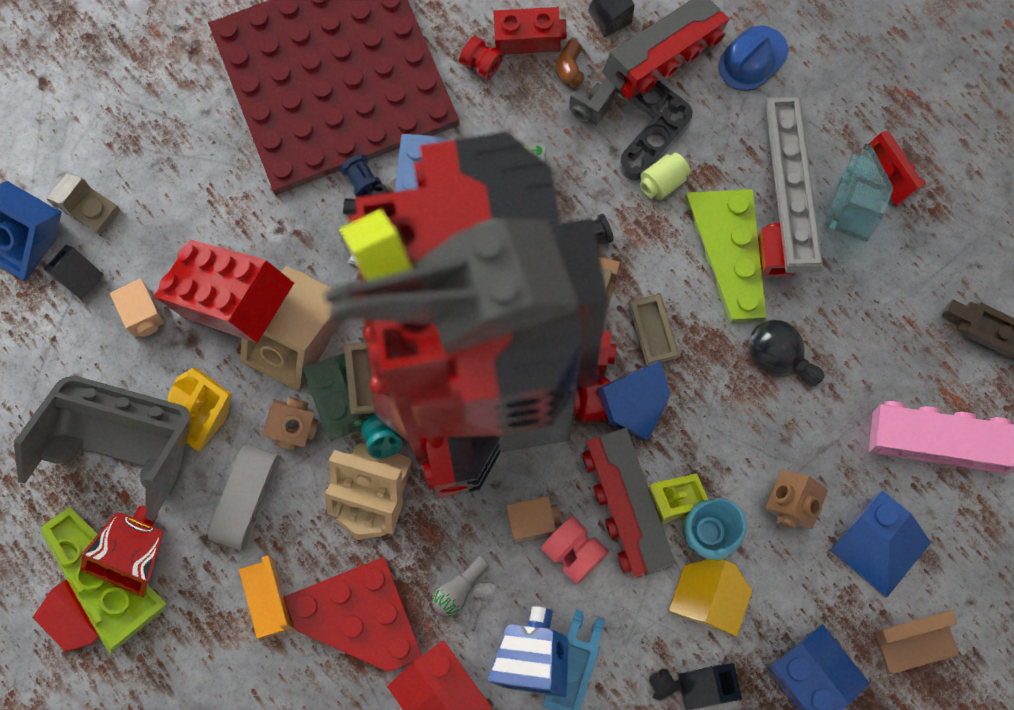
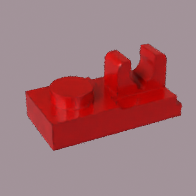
[860,130,926,206]

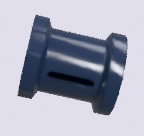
[340,154,382,198]

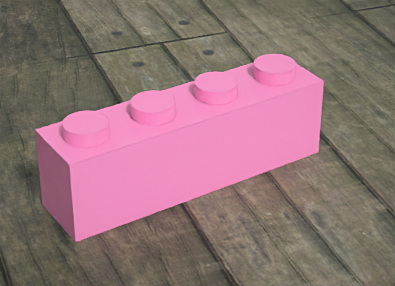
[869,401,1014,474]

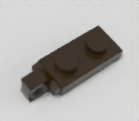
[941,299,1014,360]

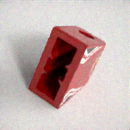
[80,506,164,597]

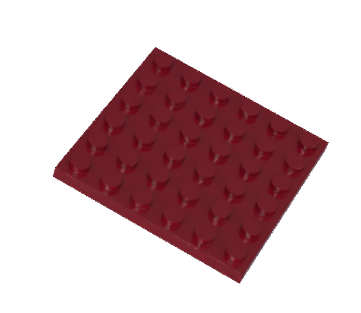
[208,0,460,195]

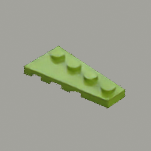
[684,189,766,323]
[41,506,167,655]

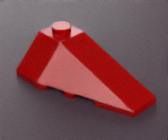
[387,640,493,710]

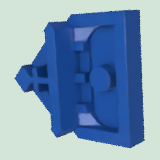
[596,361,670,441]

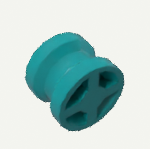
[361,415,402,459]

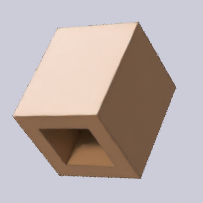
[506,496,561,545]

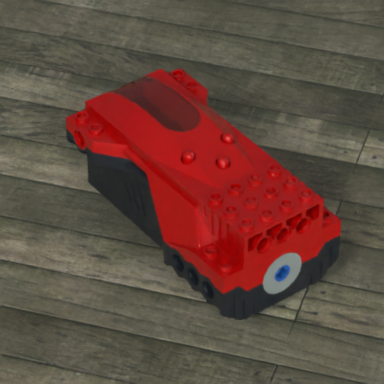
[350,131,609,498]

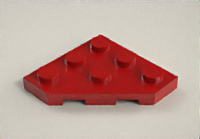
[284,557,422,673]

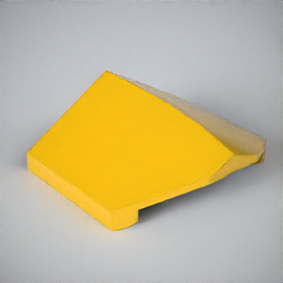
[168,367,232,451]
[668,559,752,637]

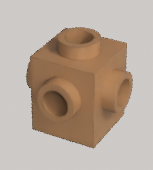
[263,397,318,450]
[765,470,828,530]

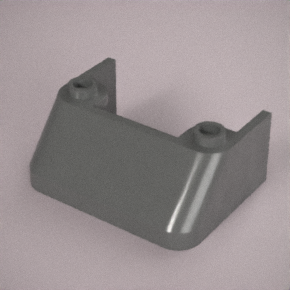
[14,376,190,521]

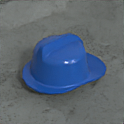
[718,25,789,91]

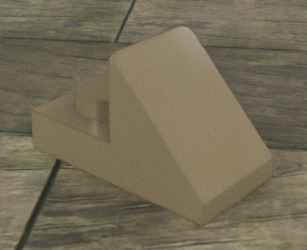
[46,173,120,236]

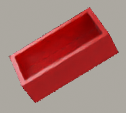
[153,239,294,343]

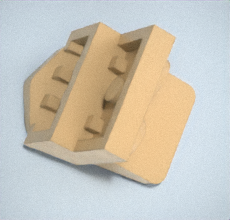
[325,443,411,540]

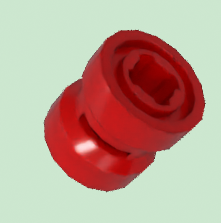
[459,35,504,81]

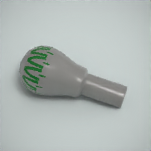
[432,557,489,617]

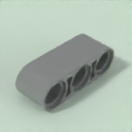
[208,444,280,551]

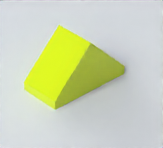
[340,210,412,281]
[649,473,708,525]

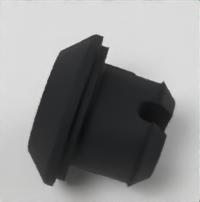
[649,668,681,701]

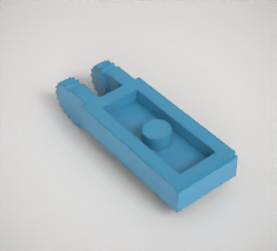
[542,609,606,710]

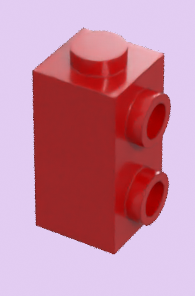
[493,7,567,55]

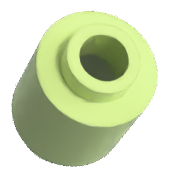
[640,153,691,200]

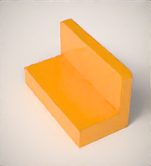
[239,555,294,640]

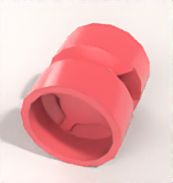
[541,516,609,585]

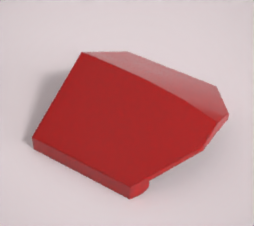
[32,579,99,652]

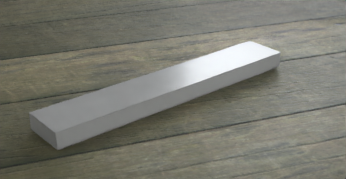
[765,97,823,273]

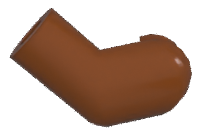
[556,39,584,88]

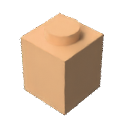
[110,278,166,338]

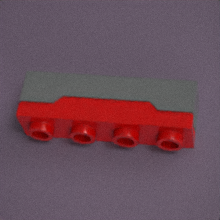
[602,0,730,100]
[581,427,676,580]

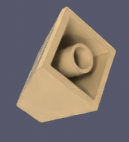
[240,265,340,392]

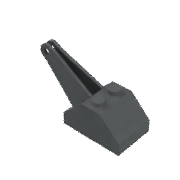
[324,218,578,355]

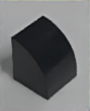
[588,0,635,38]
[44,244,104,299]
[678,663,742,710]

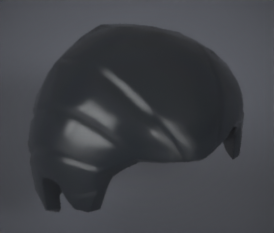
[749,320,825,386]

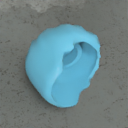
[684,498,747,560]

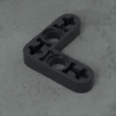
[618,80,693,180]

